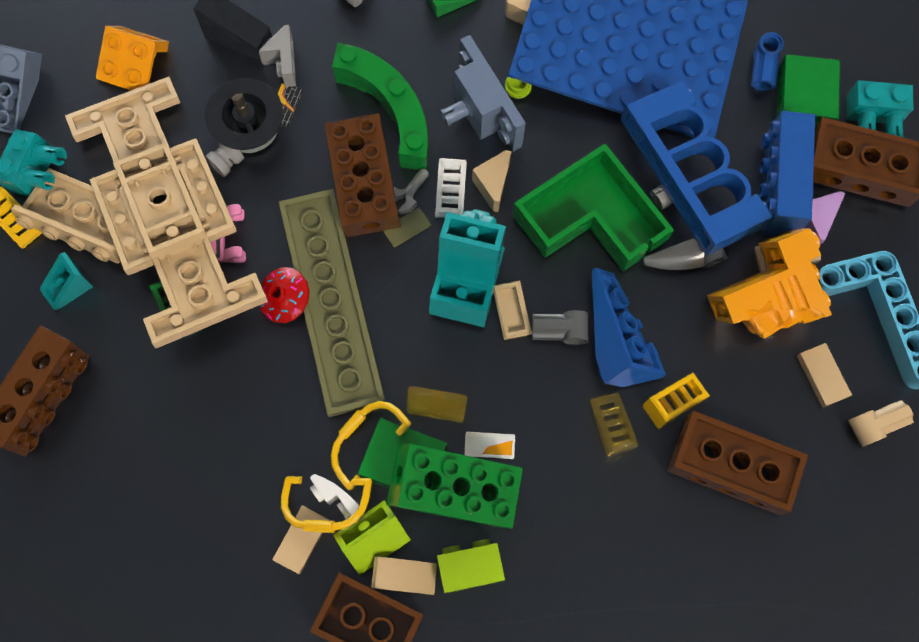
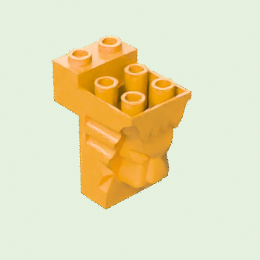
[707,228,832,339]

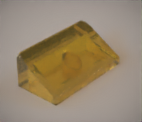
[406,386,467,423]

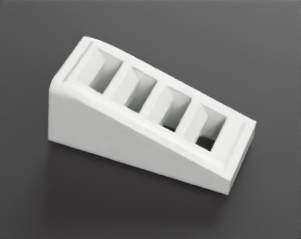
[435,158,467,218]

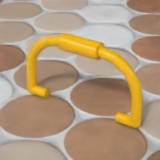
[331,401,411,491]
[281,476,372,533]

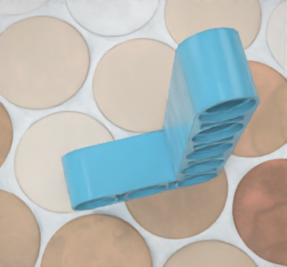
[818,251,919,389]

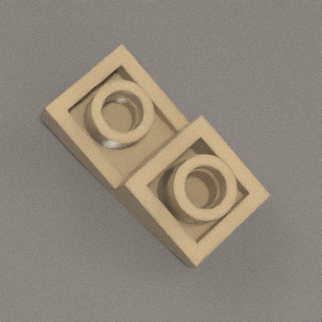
[371,557,437,595]

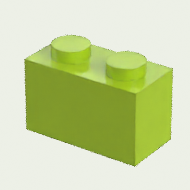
[333,500,411,575]
[437,539,505,594]

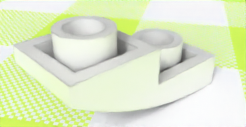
[310,474,365,519]

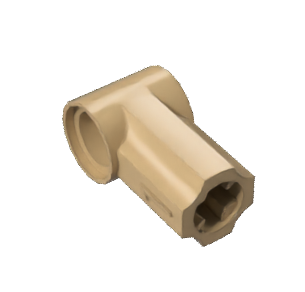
[848,400,914,447]

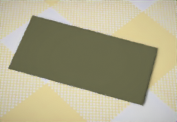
[383,207,432,248]

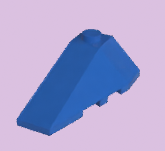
[592,268,666,387]

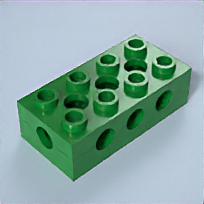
[386,443,523,529]

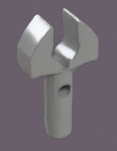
[394,168,429,215]

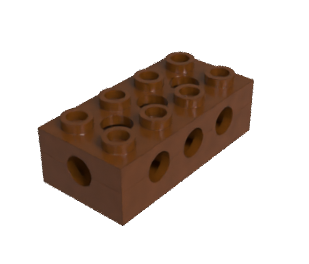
[324,113,401,238]
[813,117,919,207]
[0,325,90,457]
[667,411,808,515]

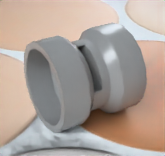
[205,143,244,177]

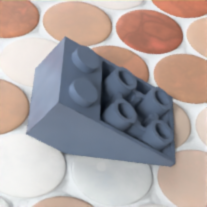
[0,45,42,134]

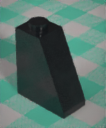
[193,0,272,62]

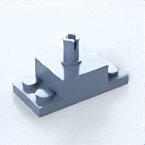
[439,35,526,152]

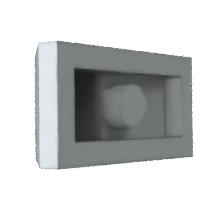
[259,25,296,87]

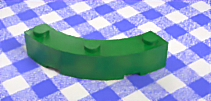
[332,42,428,170]

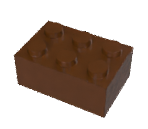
[310,573,424,642]

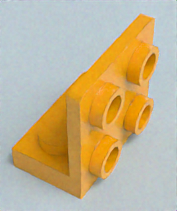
[96,25,169,91]

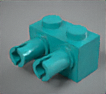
[846,80,913,138]
[0,129,67,197]

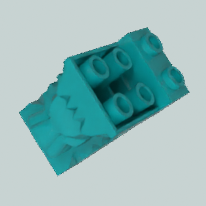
[429,209,506,327]

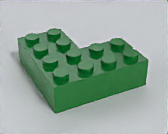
[512,144,674,271]

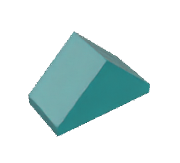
[40,252,93,311]

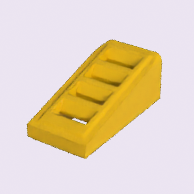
[0,187,42,249]
[643,372,710,429]

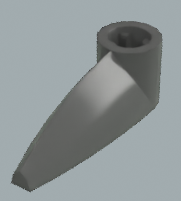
[642,238,728,270]

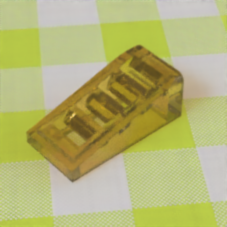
[590,392,638,456]

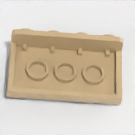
[11,168,120,264]

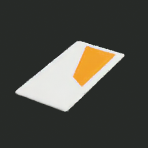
[464,432,515,459]

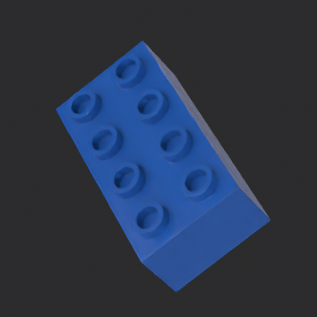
[758,111,815,237]

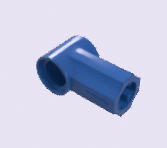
[751,32,784,91]

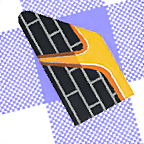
[278,83,303,126]

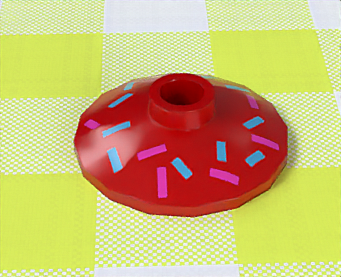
[260,267,310,323]

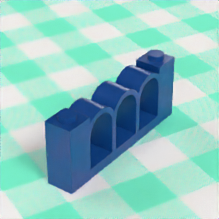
[620,80,772,256]

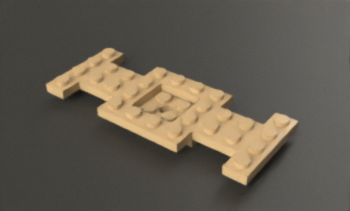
[65,77,268,348]

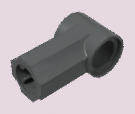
[531,310,588,345]

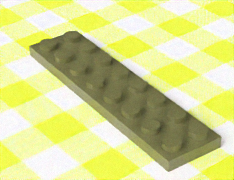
[278,189,385,417]

